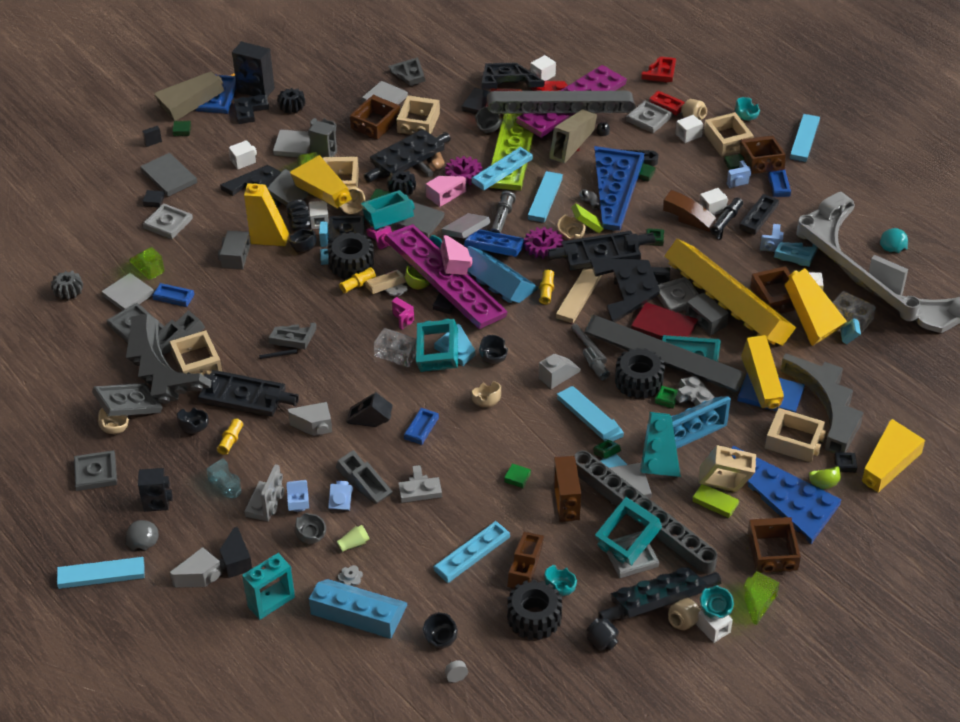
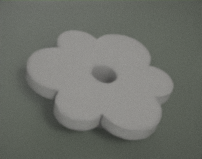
[386,284,408,296]
[338,566,363,585]

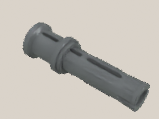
[490,191,516,233]

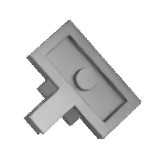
[675,376,715,406]
[399,465,442,503]

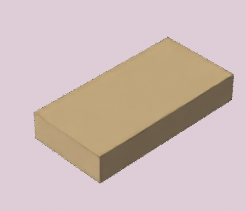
[365,270,406,294]

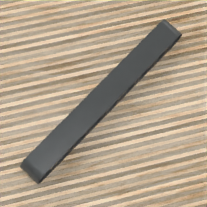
[486,91,635,114]
[584,315,746,392]
[574,450,717,574]

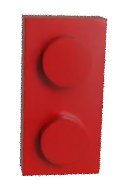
[649,91,685,116]

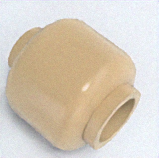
[681,99,707,120]
[668,598,700,630]

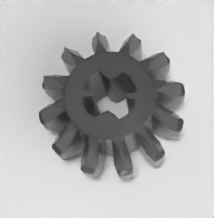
[51,270,83,300]

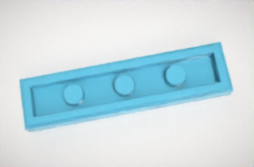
[790,114,820,162]
[472,147,533,190]
[528,171,563,223]
[557,386,620,440]
[434,521,510,583]
[57,557,145,589]

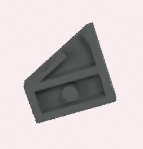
[389,57,425,86]
[269,323,316,349]

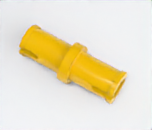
[339,267,376,293]
[539,270,554,305]
[217,419,243,455]

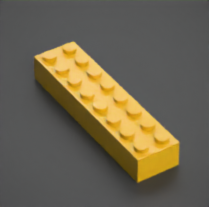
[664,239,796,346]

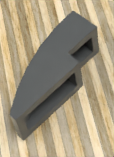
[158,310,205,355]
[336,450,392,504]

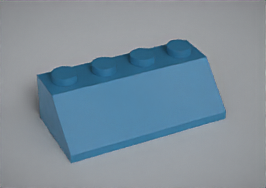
[467,246,539,303]
[671,397,731,449]
[309,579,407,639]

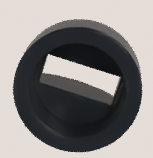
[596,122,610,136]

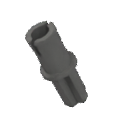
[583,347,610,380]

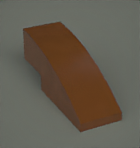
[663,190,718,232]
[507,532,544,588]

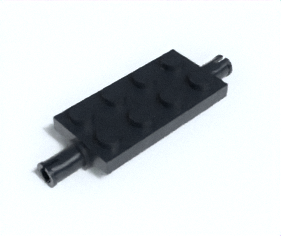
[364,129,451,183]
[547,231,655,271]
[187,370,299,417]
[598,567,722,622]

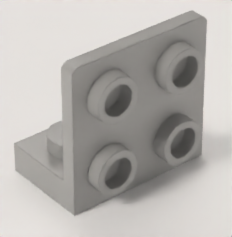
[244,465,284,522]

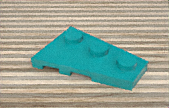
[662,335,721,362]
[640,412,681,477]

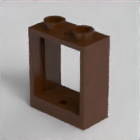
[350,95,400,140]
[740,135,786,174]
[750,266,795,314]
[553,456,581,522]
[747,517,801,573]

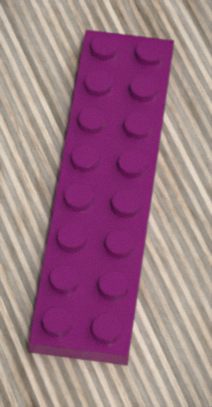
[516,65,627,138]
[385,224,508,329]

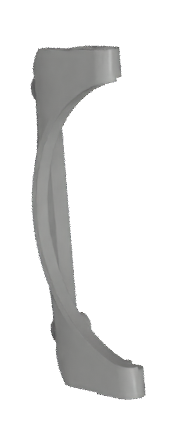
[796,192,960,333]

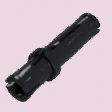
[710,197,743,236]

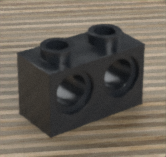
[138,468,173,512]

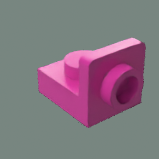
[366,226,392,249]
[392,297,414,330]

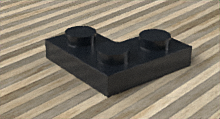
[234,95,269,124]

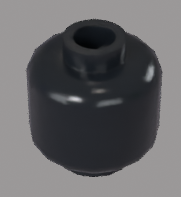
[586,618,619,651]

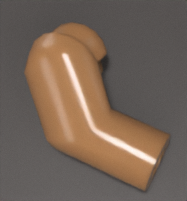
[428,152,445,172]

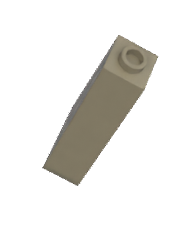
[154,71,224,121]
[550,110,597,163]

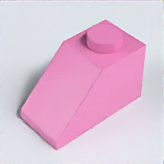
[426,176,466,207]
[440,235,472,275]

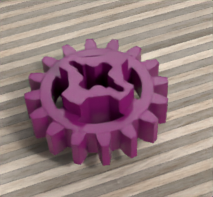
[445,156,482,185]
[524,226,563,259]

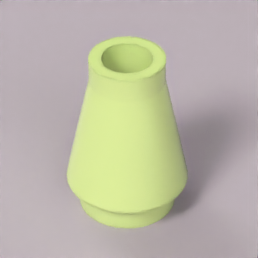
[337,525,369,552]

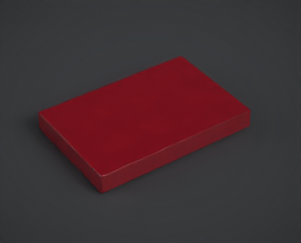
[631,302,698,340]

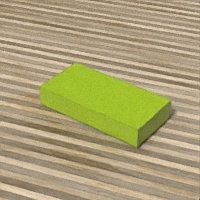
[571,203,603,233]
[692,484,739,518]

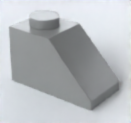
[539,354,581,389]
[288,402,332,436]
[170,547,222,587]

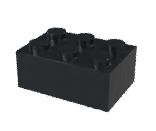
[232,41,275,97]

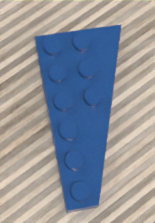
[594,146,644,231]
[731,446,841,544]

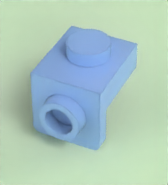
[727,161,751,188]
[760,224,783,252]
[286,480,309,512]
[328,481,353,511]

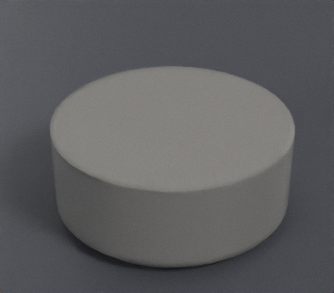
[444,661,468,682]

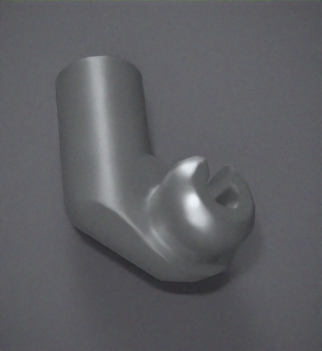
[579,189,600,210]

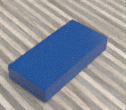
[767,170,791,197]
[152,283,194,307]
[404,408,439,445]

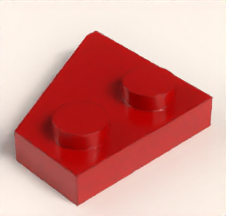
[641,56,676,82]

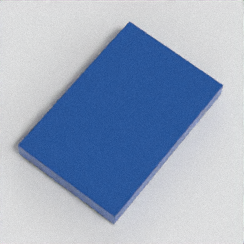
[196,74,236,114]
[464,229,524,257]
[738,373,805,413]

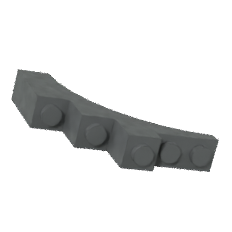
[126,314,212,404]
[781,353,864,454]

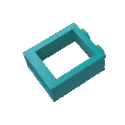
[361,190,415,229]
[416,319,458,372]
[595,497,662,566]
[242,553,295,620]

